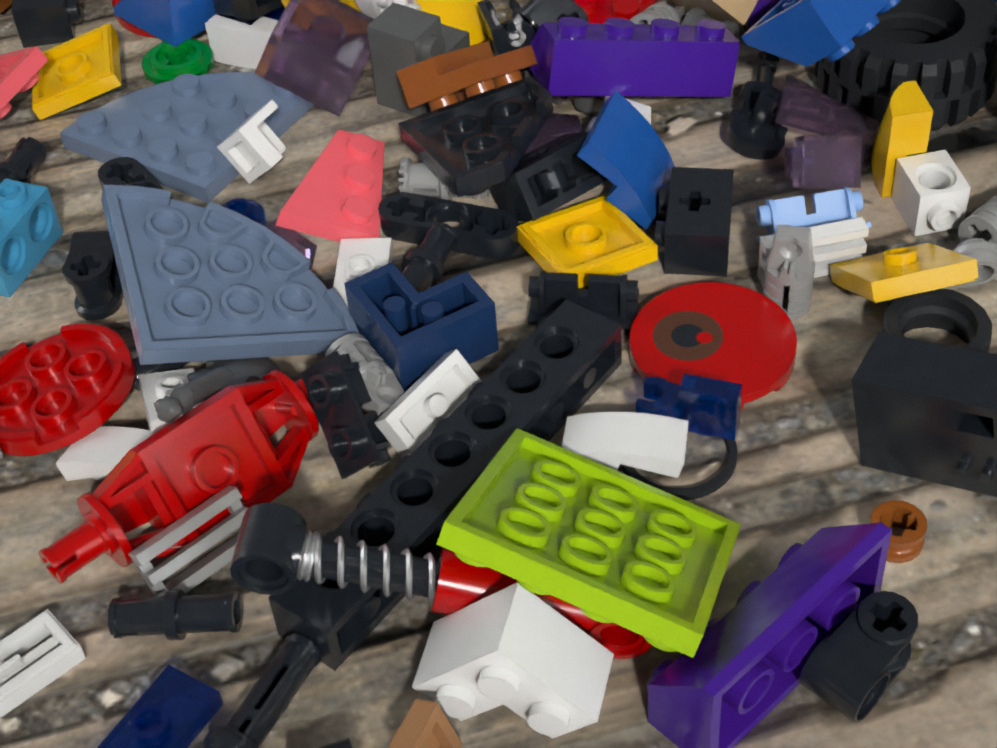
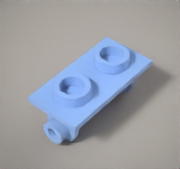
[755,187,871,242]

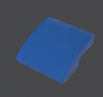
[577,91,675,229]

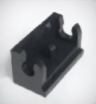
[477,0,536,72]

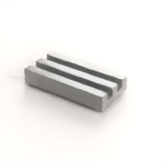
[128,485,249,597]

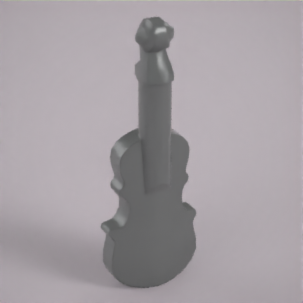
[154,357,280,423]

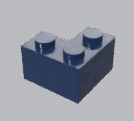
[344,262,499,392]

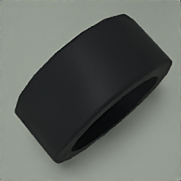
[881,288,992,353]

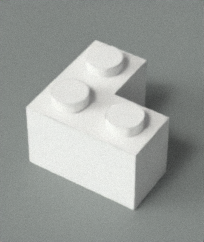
[412,582,614,739]

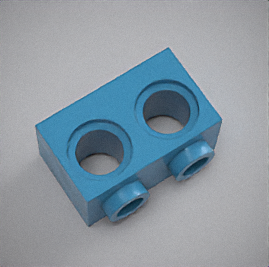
[0,178,63,298]

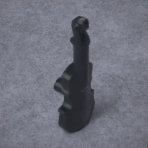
[726,51,788,160]

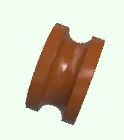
[870,500,927,563]

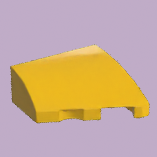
[871,80,933,198]

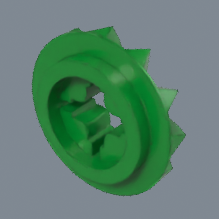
[142,39,214,85]

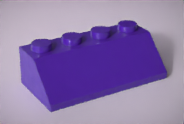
[529,17,740,97]
[647,522,892,748]

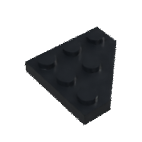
[398,77,554,197]

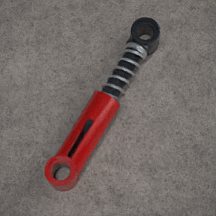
[230,503,651,659]

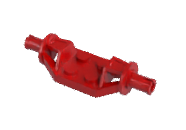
[38,370,319,584]

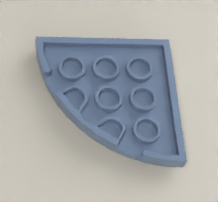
[60,72,321,203]
[101,185,360,365]

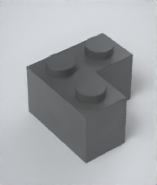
[367,2,470,117]

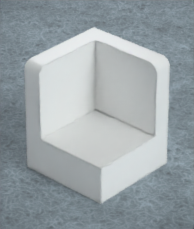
[217,99,286,184]

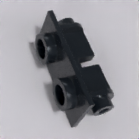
[528,271,639,329]
[300,351,392,480]

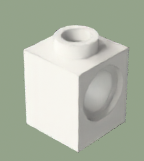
[891,149,971,237]

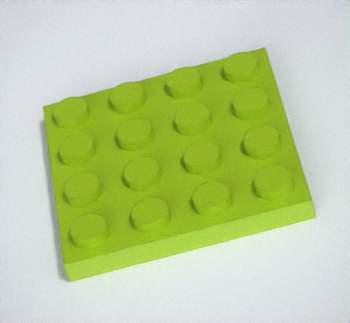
[436,428,741,658]

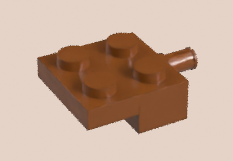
[396,41,538,111]

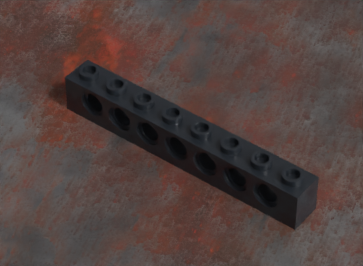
[268,299,622,671]

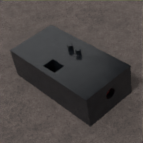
[851,332,997,497]

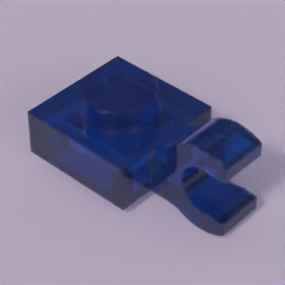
[635,374,742,441]

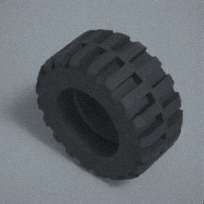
[815,0,997,131]

